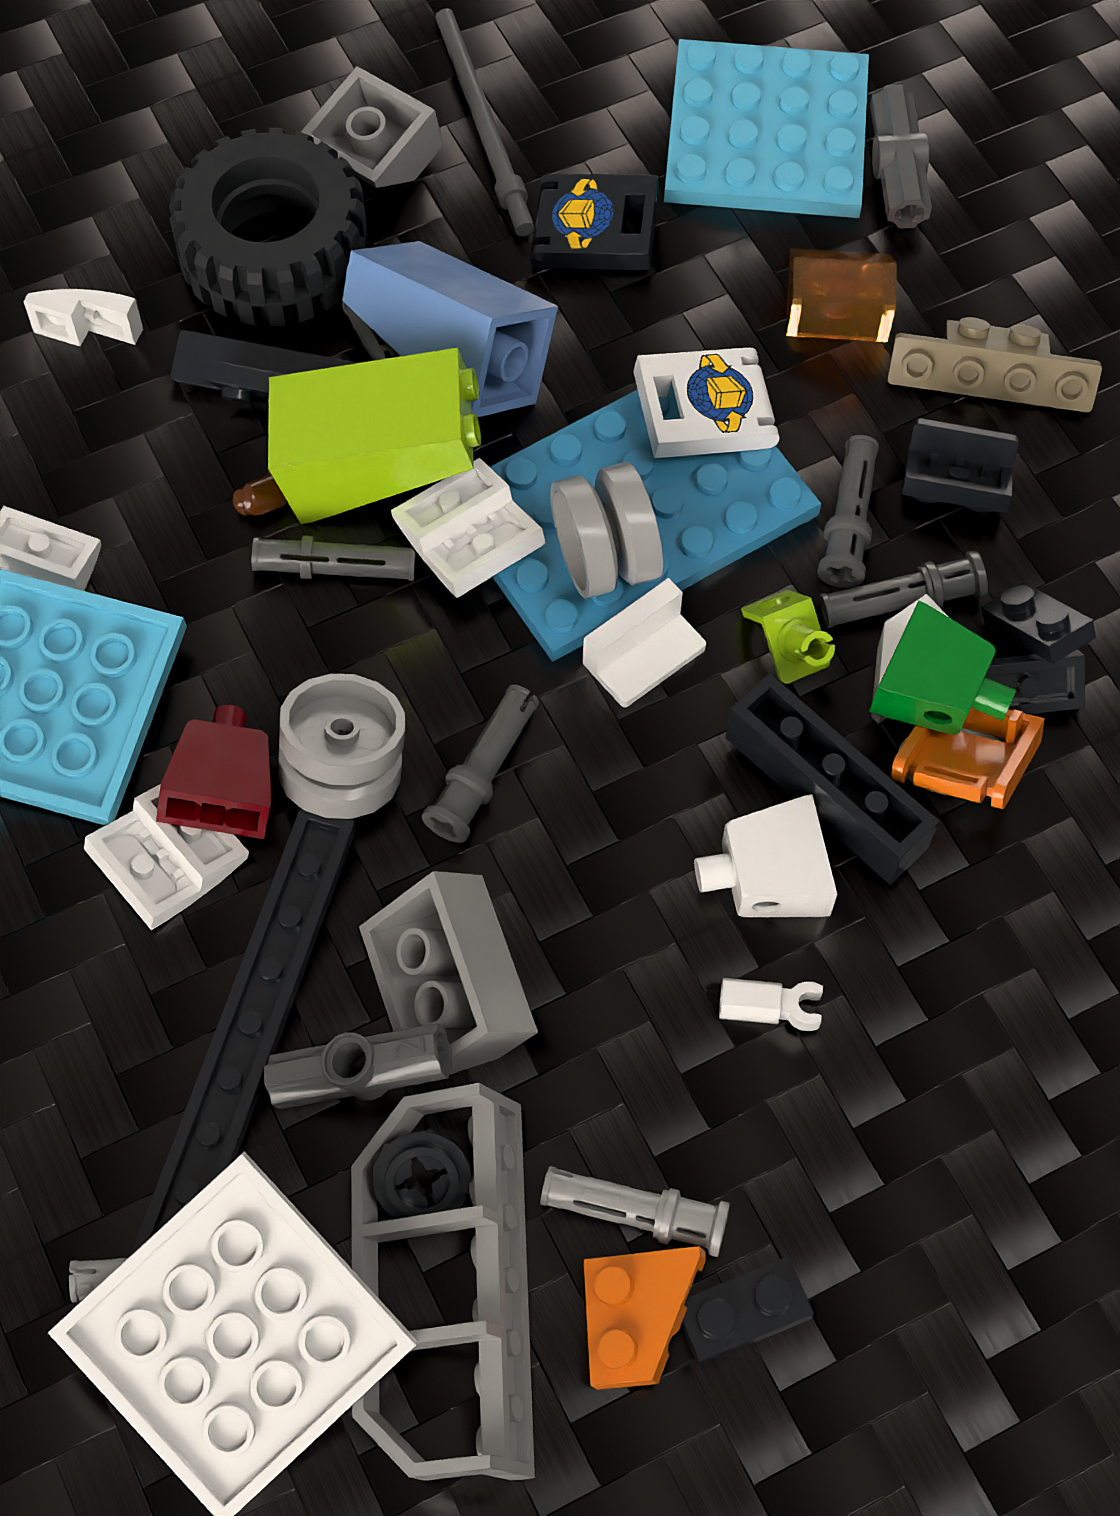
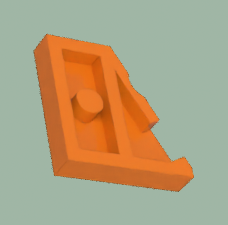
[584,1246,706,1390]

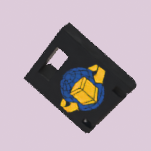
[530,173,659,270]

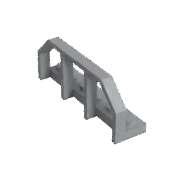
[351,1083,535,1480]

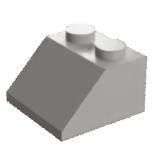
[301,66,443,188]

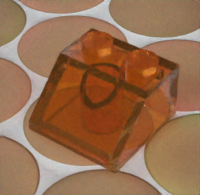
[787,248,897,342]

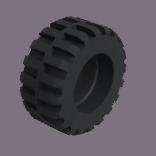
[169,128,368,327]

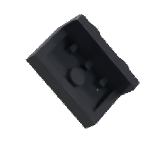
[902,418,1019,514]

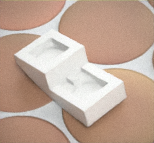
[23,289,143,346]

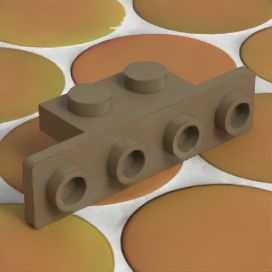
[888,317,1102,412]

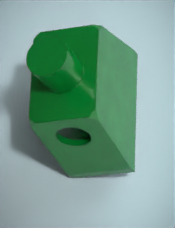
[869,600,1016,735]

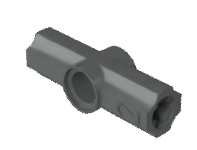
[870,85,932,228]
[264,1023,453,1110]

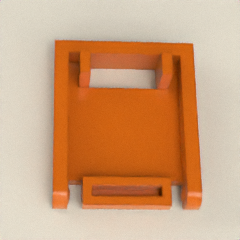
[891,708,1045,809]

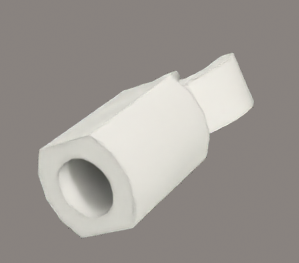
[719,978,823,1031]

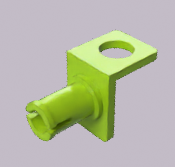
[741,590,835,684]

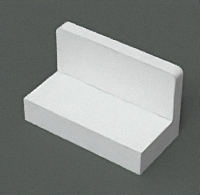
[583,578,706,707]

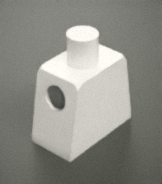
[694,795,837,917]

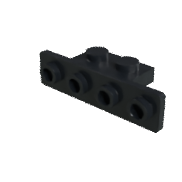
[171,330,357,404]

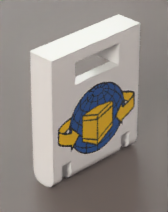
[633,348,779,458]

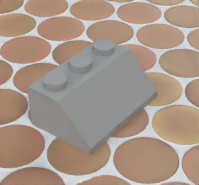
[359,871,538,1085]

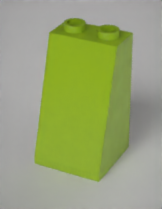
[268,347,481,524]

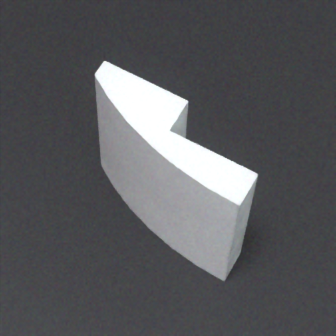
[391,458,546,598]
[0,506,101,591]
[84,784,249,930]

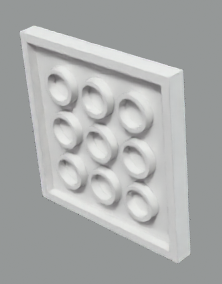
[48,1151,417,1516]

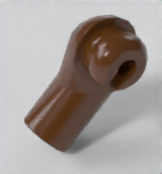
[232,469,287,516]

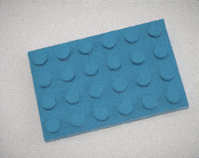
[490,381,821,662]

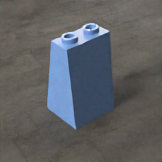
[342,241,558,417]

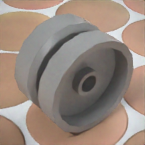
[550,461,663,600]
[278,674,405,819]

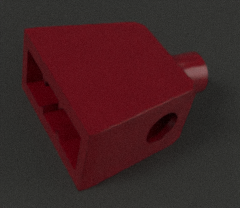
[156,705,271,839]

